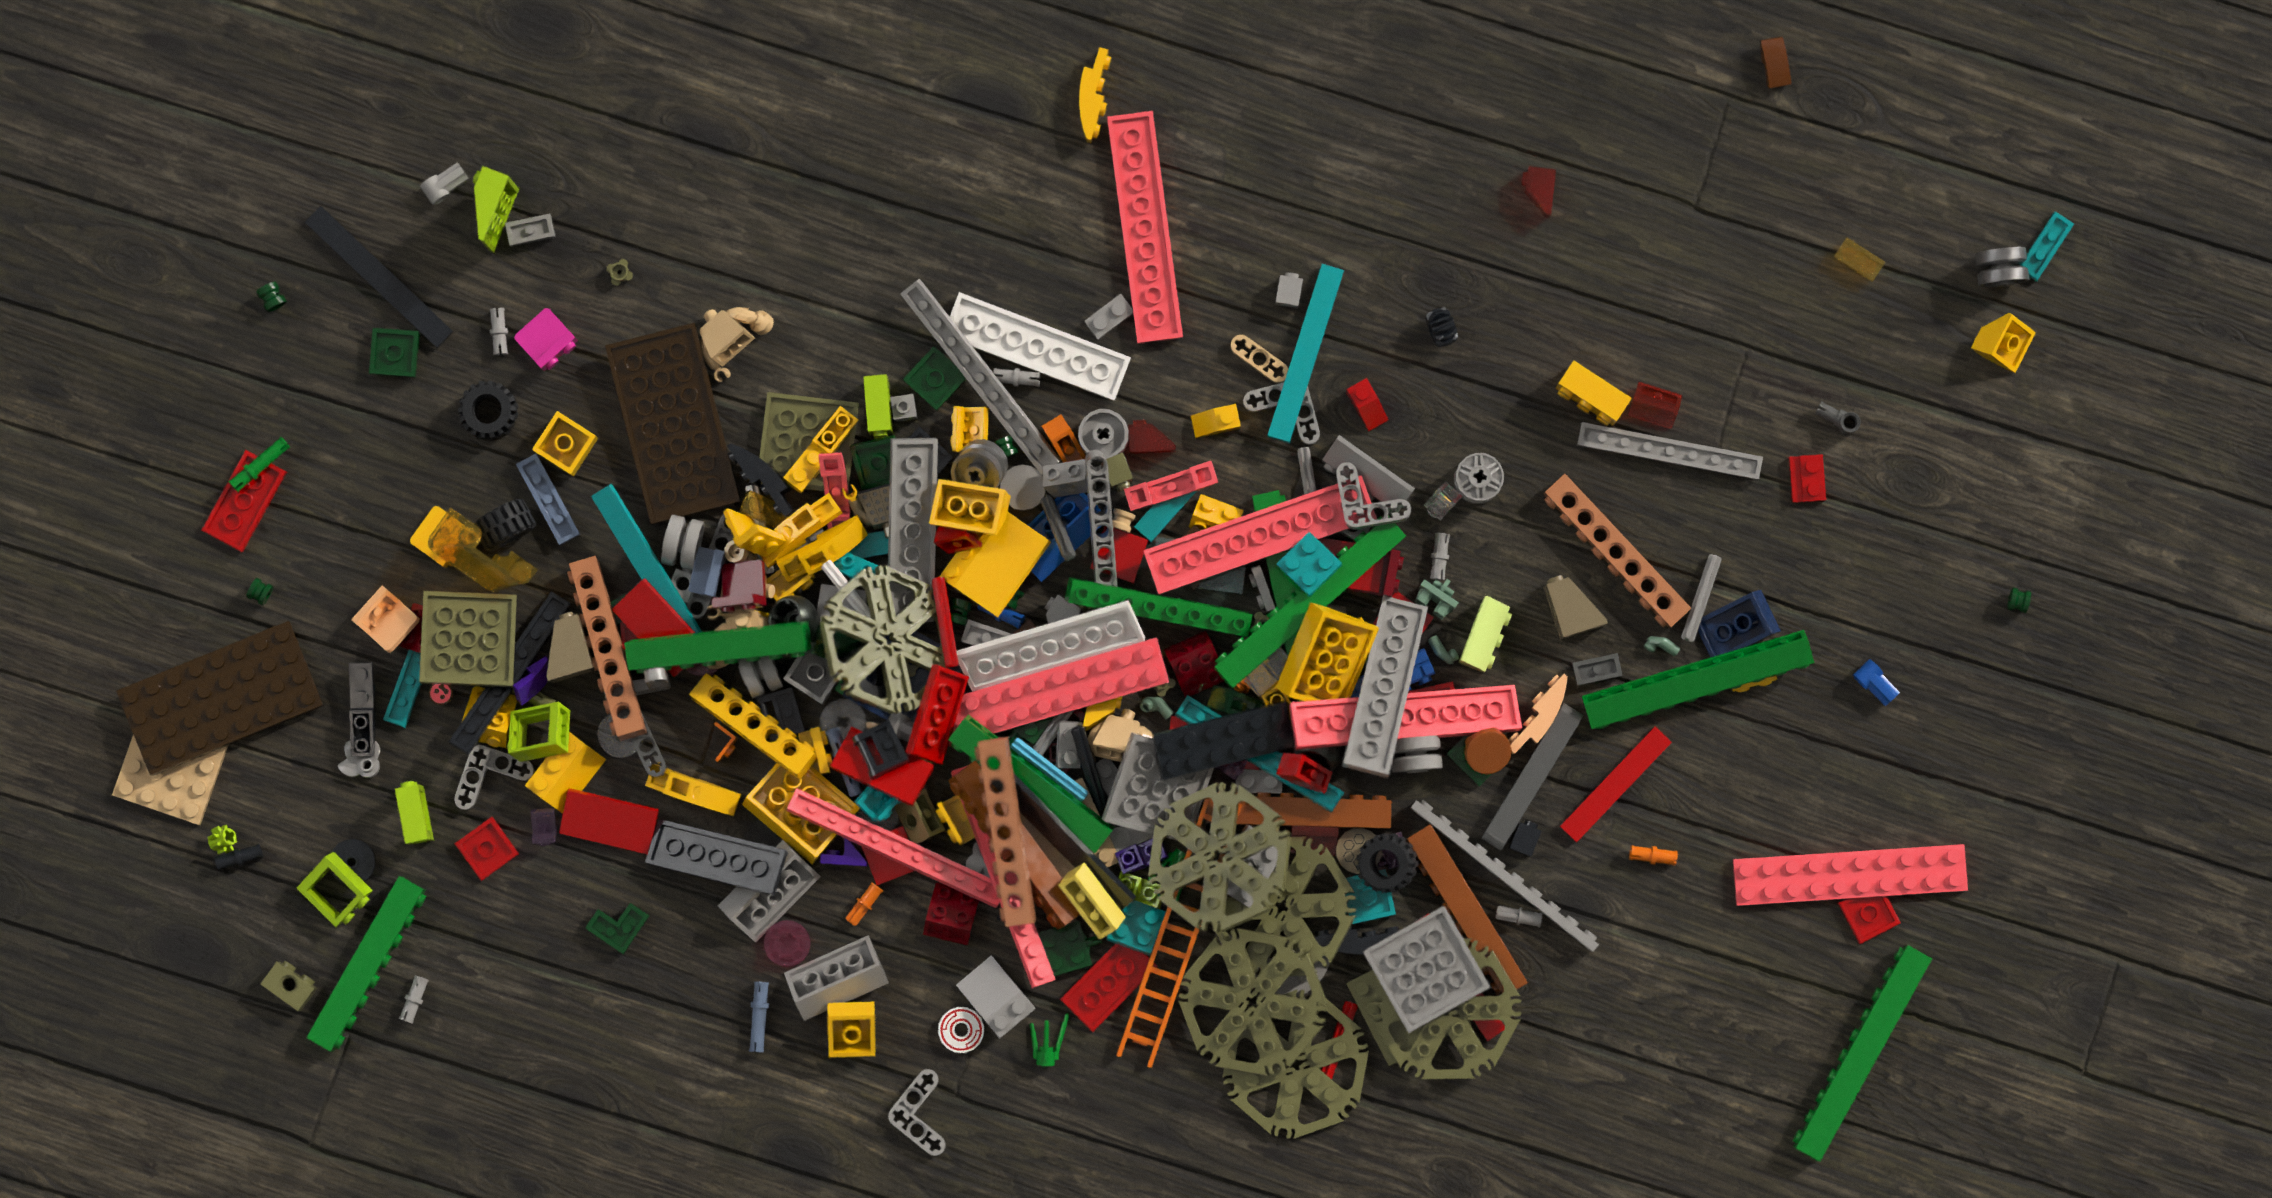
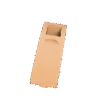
[1508,674,1567,754]

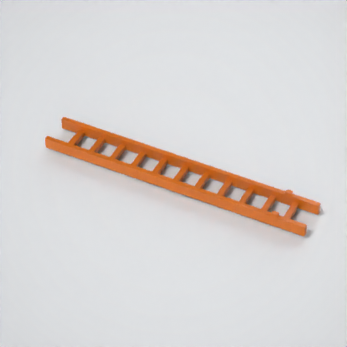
[1116,798,1242,1068]

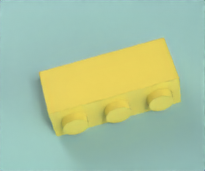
[1058,863,1125,939]

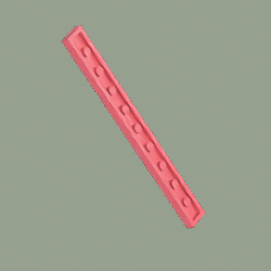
[951,766,1055,988]
[786,788,999,908]

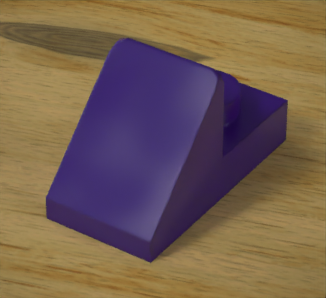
[820,838,868,867]

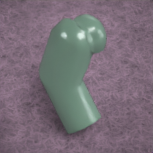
[1428,635,1459,664]
[1644,636,1680,657]
[1140,697,1174,720]

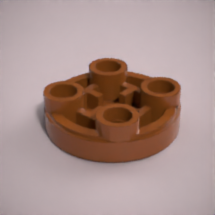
[1465,727,1511,774]

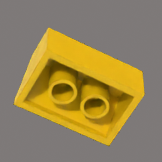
[929,479,1011,535]
[525,731,607,813]

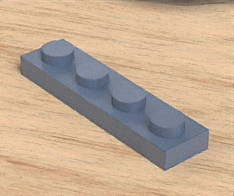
[516,454,580,545]

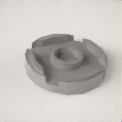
[1000,465,1046,511]

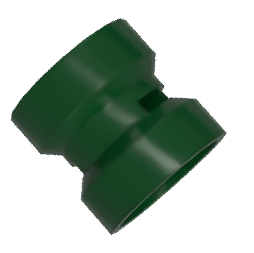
[256,281,287,313]
[949,597,973,626]

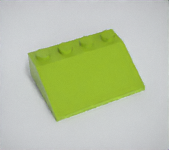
[473,166,519,253]

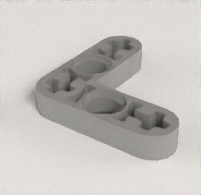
[1243,382,1320,445]
[1336,462,1411,529]
[604,668,671,700]
[454,745,535,810]
[888,1069,946,1156]

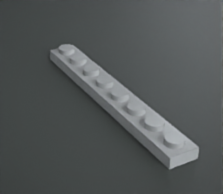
[1577,422,1763,480]

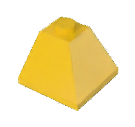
[1971,313,2036,373]

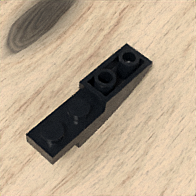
[727,443,795,518]
[349,662,376,756]
[1314,926,1400,954]

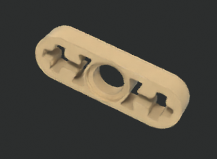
[1231,335,1288,383]

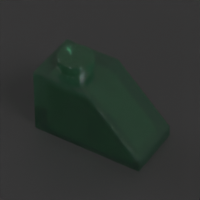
[811,621,862,659]
[1206,685,1263,715]

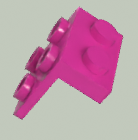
[515,308,578,371]

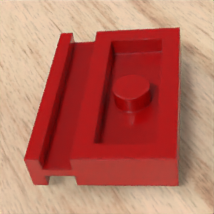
[1788,454,1826,503]

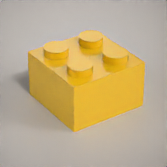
[532,411,598,477]
[828,1002,875,1057]

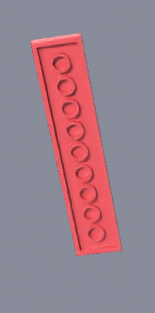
[1107,111,1183,344]
[1143,475,1377,595]
[949,638,1169,746]
[1289,685,1522,749]
[1733,844,1968,906]

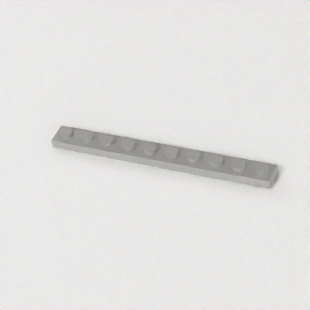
[900,279,1061,475]
[1410,800,1599,952]

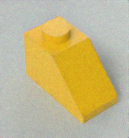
[1191,404,1241,438]
[1083,696,1123,731]

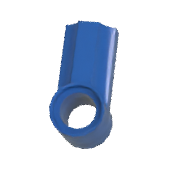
[1853,659,1900,706]

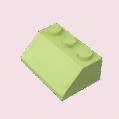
[1458,596,1512,673]

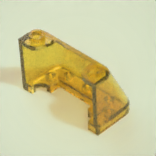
[428,507,538,592]

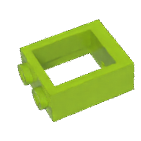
[864,374,893,439]
[507,702,570,762]
[395,781,434,845]
[297,852,373,927]

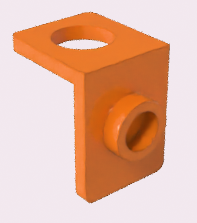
[714,721,738,763]

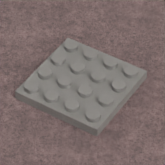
[1102,732,1214,841]
[1363,906,1490,1033]

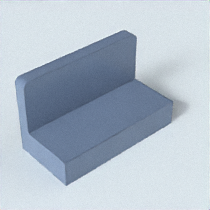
[688,547,725,598]

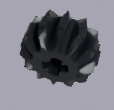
[1425,307,1458,348]

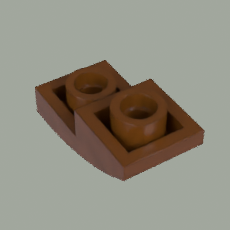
[1760,36,1791,88]

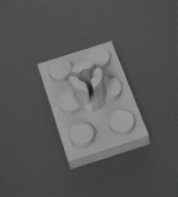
[1227,824,1278,908]

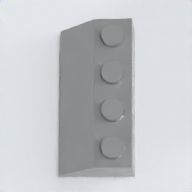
[1322,435,1415,515]
[718,840,821,942]
[784,935,889,1021]

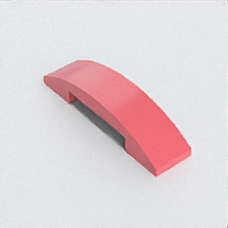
[818,452,851,529]
[1124,461,1219,511]

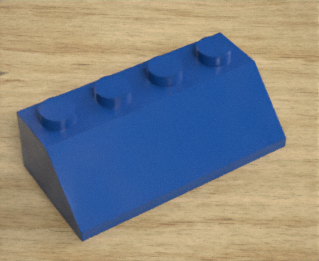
[1028,493,1101,582]

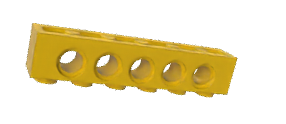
[689,673,817,780]

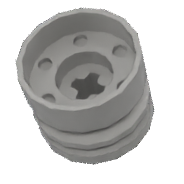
[1454,453,1504,504]

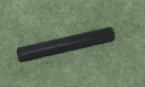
[1071,725,1107,812]

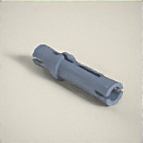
[826,727,863,797]
[749,981,769,1052]

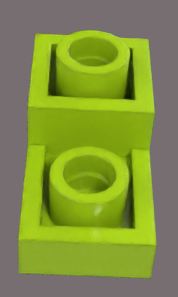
[1118,871,1165,909]

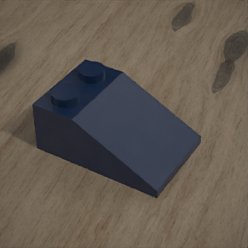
[1698,590,1781,657]

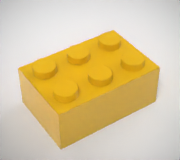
[1556,360,1632,426]

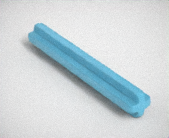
[1010,738,1089,801]

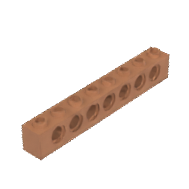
[1543,474,1691,628]
[567,556,647,741]
[975,737,1036,927]

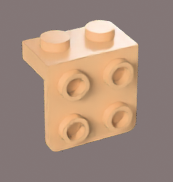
[351,585,420,653]

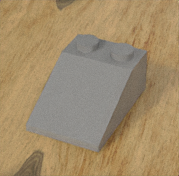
[956,955,1036,1038]

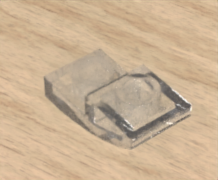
[1244,647,1288,697]

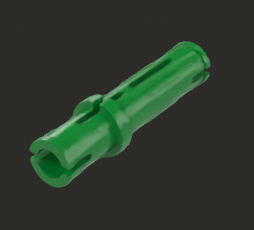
[228,436,291,492]

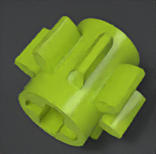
[207,825,237,855]

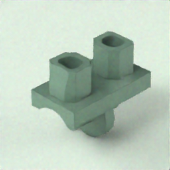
[1415,579,1459,620]

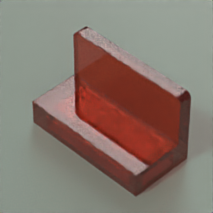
[1628,382,1682,429]
[1290,825,1339,856]

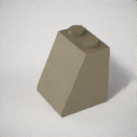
[1543,575,1608,640]
[547,612,595,683]

